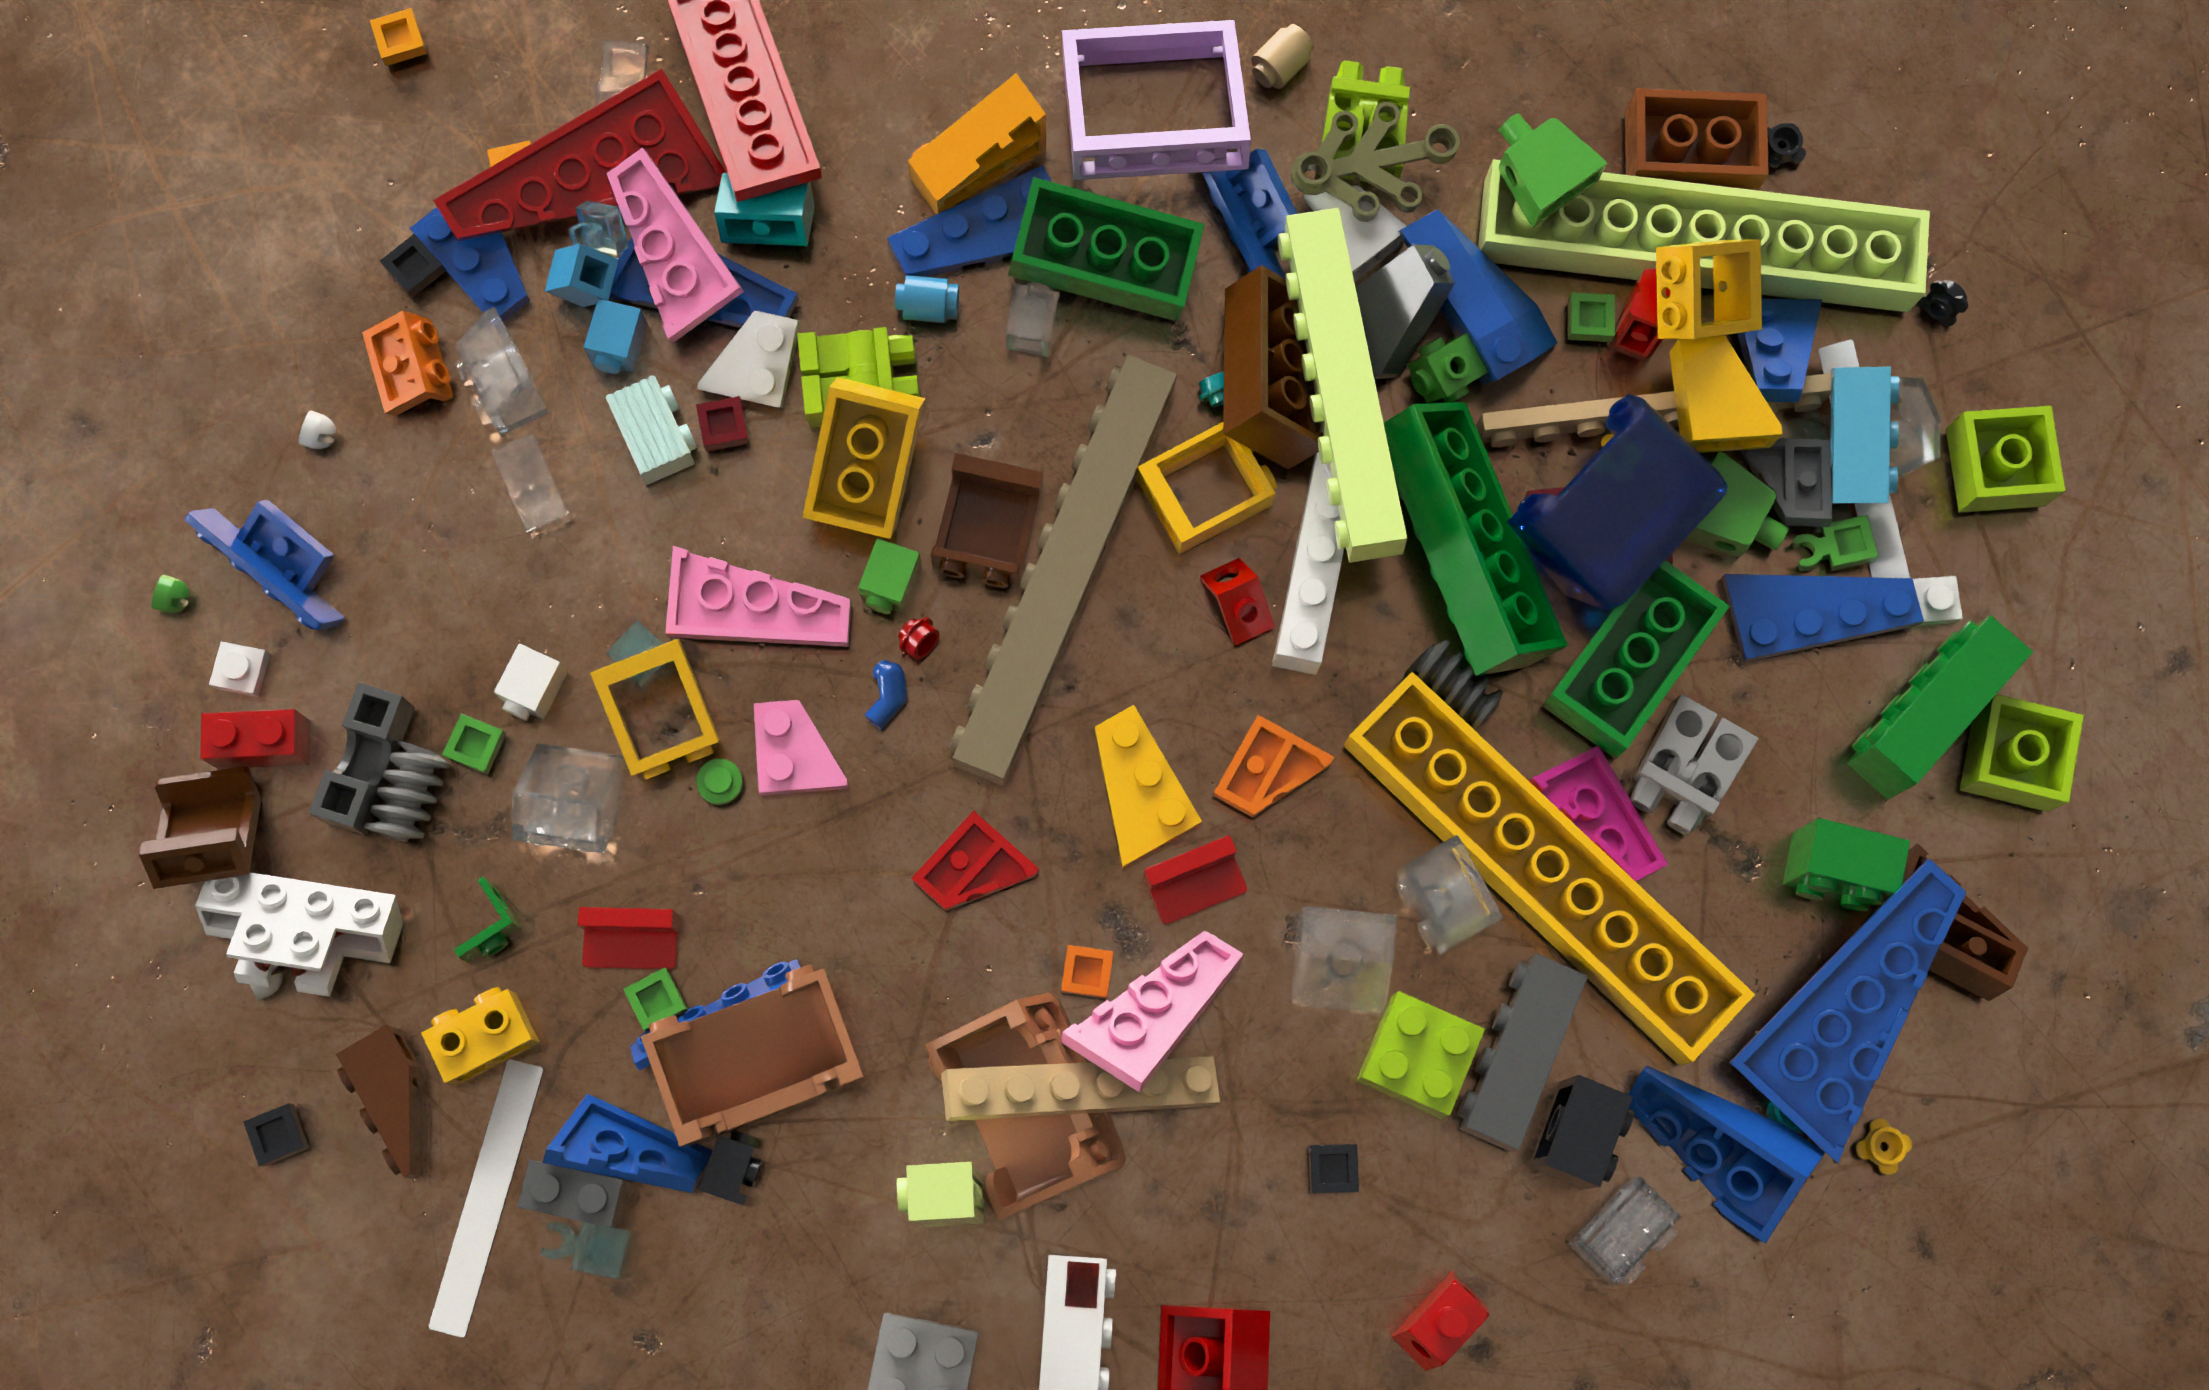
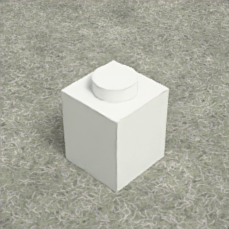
[494,643,568,721]

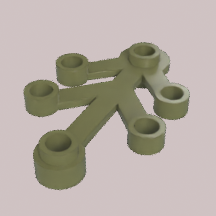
[1291,102,1460,222]

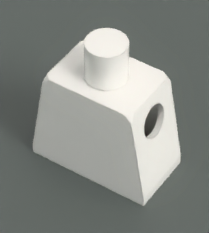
[1303,185,1406,282]

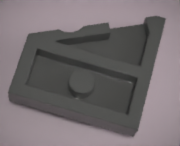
[1741,438,1832,527]

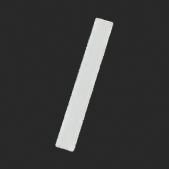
[1818,339,1910,578]
[429,1059,543,1337]

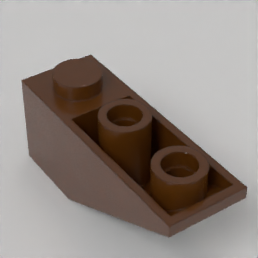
[336,1024,421,1179]

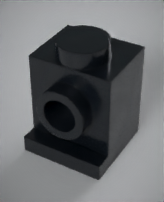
[699,1130,763,1206]

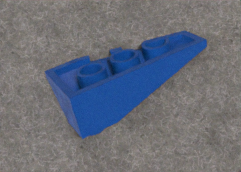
[1398,209,1558,386]
[1628,1065,1825,1244]

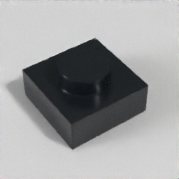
[380,234,446,299]
[243,1103,309,1167]
[1308,1144,1359,1194]

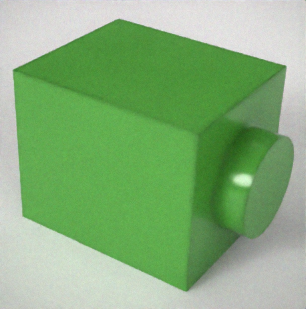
[858,538,922,614]

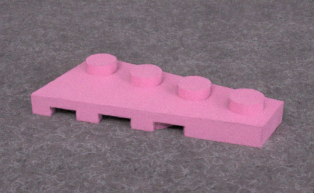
[607,148,744,343]
[665,546,852,647]
[1061,930,1244,1093]

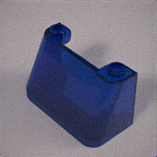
[1507,394,1728,610]

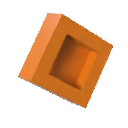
[1061,945,1114,999]

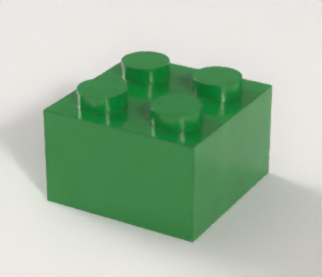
[1782,818,1910,911]

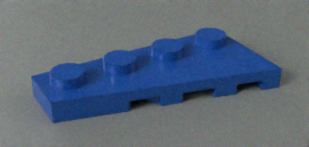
[887,165,1052,278]
[609,237,799,328]
[1722,574,1924,663]

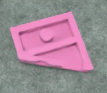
[753,700,848,796]

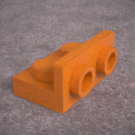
[362,310,453,416]

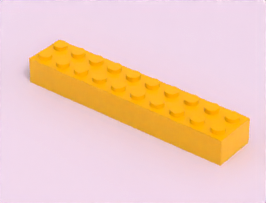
[1343,672,1756,1066]

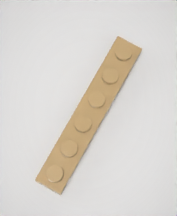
[941,1056,1220,1121]

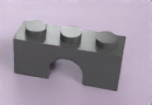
[309,682,415,836]

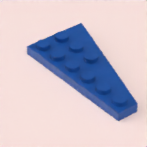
[1730,859,1966,1164]

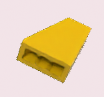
[1669,335,1783,454]

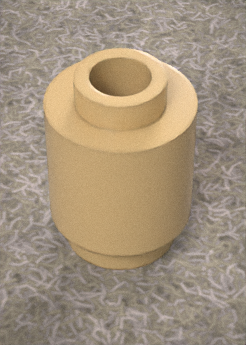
[1251,24,1314,89]

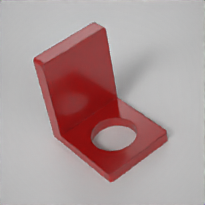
[1200,558,1275,645]

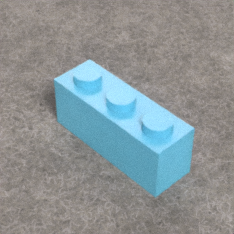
[1830,367,1899,503]

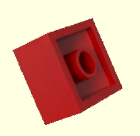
[1158,1305,1271,1390]

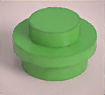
[696,759,743,805]

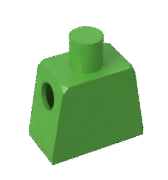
[1499,113,1607,228]
[1671,451,1789,557]

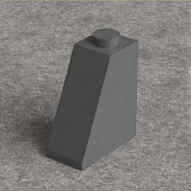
[1355,244,1455,379]

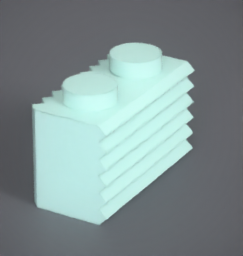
[605,376,698,485]

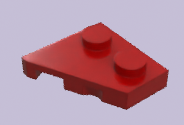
[911,810,1039,911]

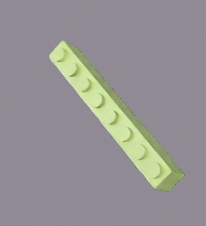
[1278,208,1407,563]
[897,1162,985,1227]

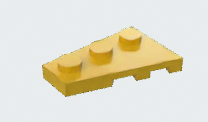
[1094,705,1202,869]

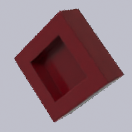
[696,396,750,452]

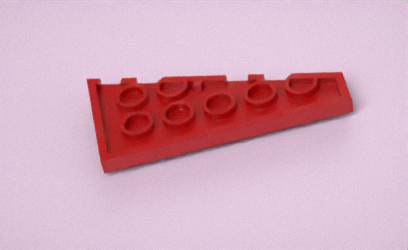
[433,68,726,241]

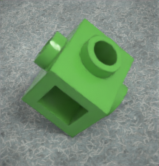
[1406,333,1488,403]

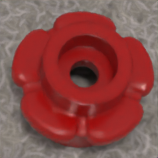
[898,617,940,660]

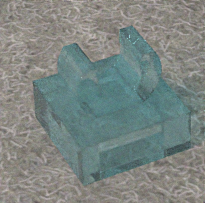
[569,201,629,255]

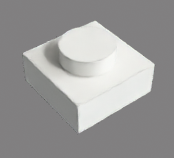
[1913,576,1963,626]
[209,641,270,697]

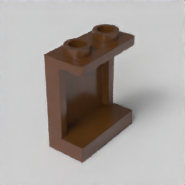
[931,453,1043,588]
[139,766,261,889]

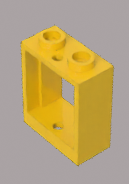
[1656,239,1762,339]
[1136,422,1277,555]
[590,638,720,780]

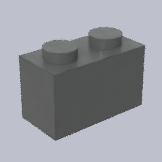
[517,1159,632,1228]

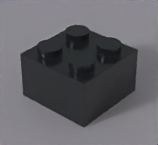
[1529,1075,1634,1190]

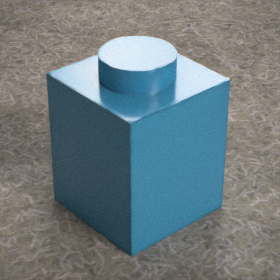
[545,243,619,307]
[583,299,648,374]

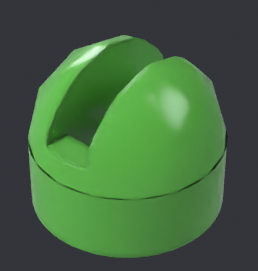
[151,574,190,613]

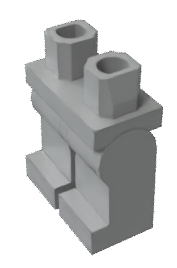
[1630,694,1759,836]

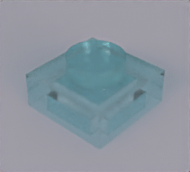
[606,620,664,686]

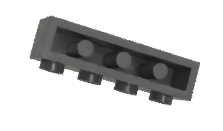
[1457,953,1588,1152]

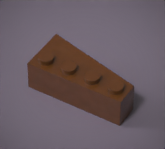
[1223,265,1324,469]

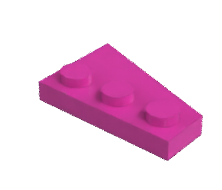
[1529,746,1668,882]

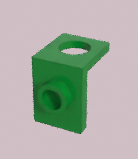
[454,876,521,963]

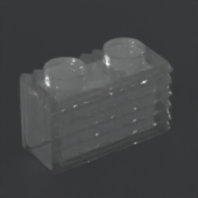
[1568,1176,1681,1286]

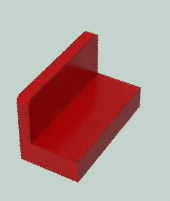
[1143,835,1247,925]
[578,907,679,970]

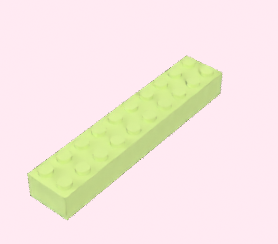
[1478,159,1930,312]

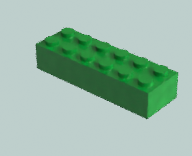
[1384,402,1568,676]

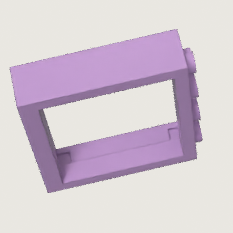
[1062,20,1251,180]

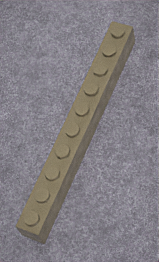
[948,354,1177,787]

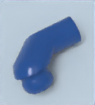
[864,660,907,730]

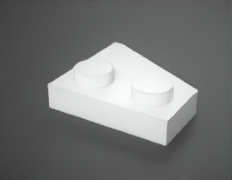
[697,311,801,408]

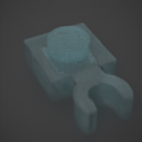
[540,1222,632,1279]

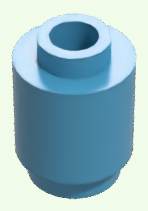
[895,275,959,323]

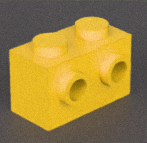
[421,987,540,1086]

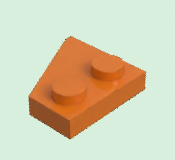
[1213,715,1335,818]

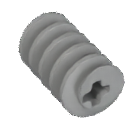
[364,740,450,843]

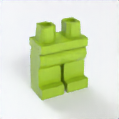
[1315,60,1410,182]
[797,327,920,428]

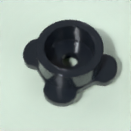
[1767,123,1806,168]
[1918,280,1968,326]

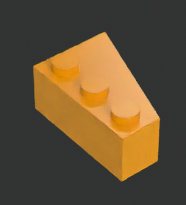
[908,73,1046,214]

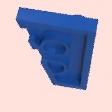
[409,207,530,328]
[1737,298,1822,402]
[542,1094,713,1193]

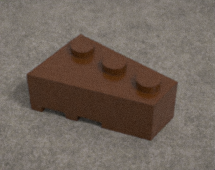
[1874,843,2028,1001]

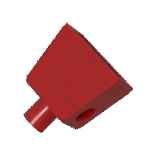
[1390,1271,1490,1371]

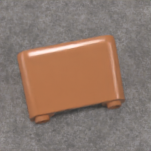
[641,964,864,1148]
[925,993,1125,1221]

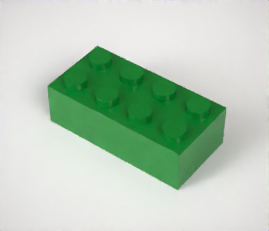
[1007,177,1205,321]
[1542,553,1730,759]
[1846,615,2033,800]

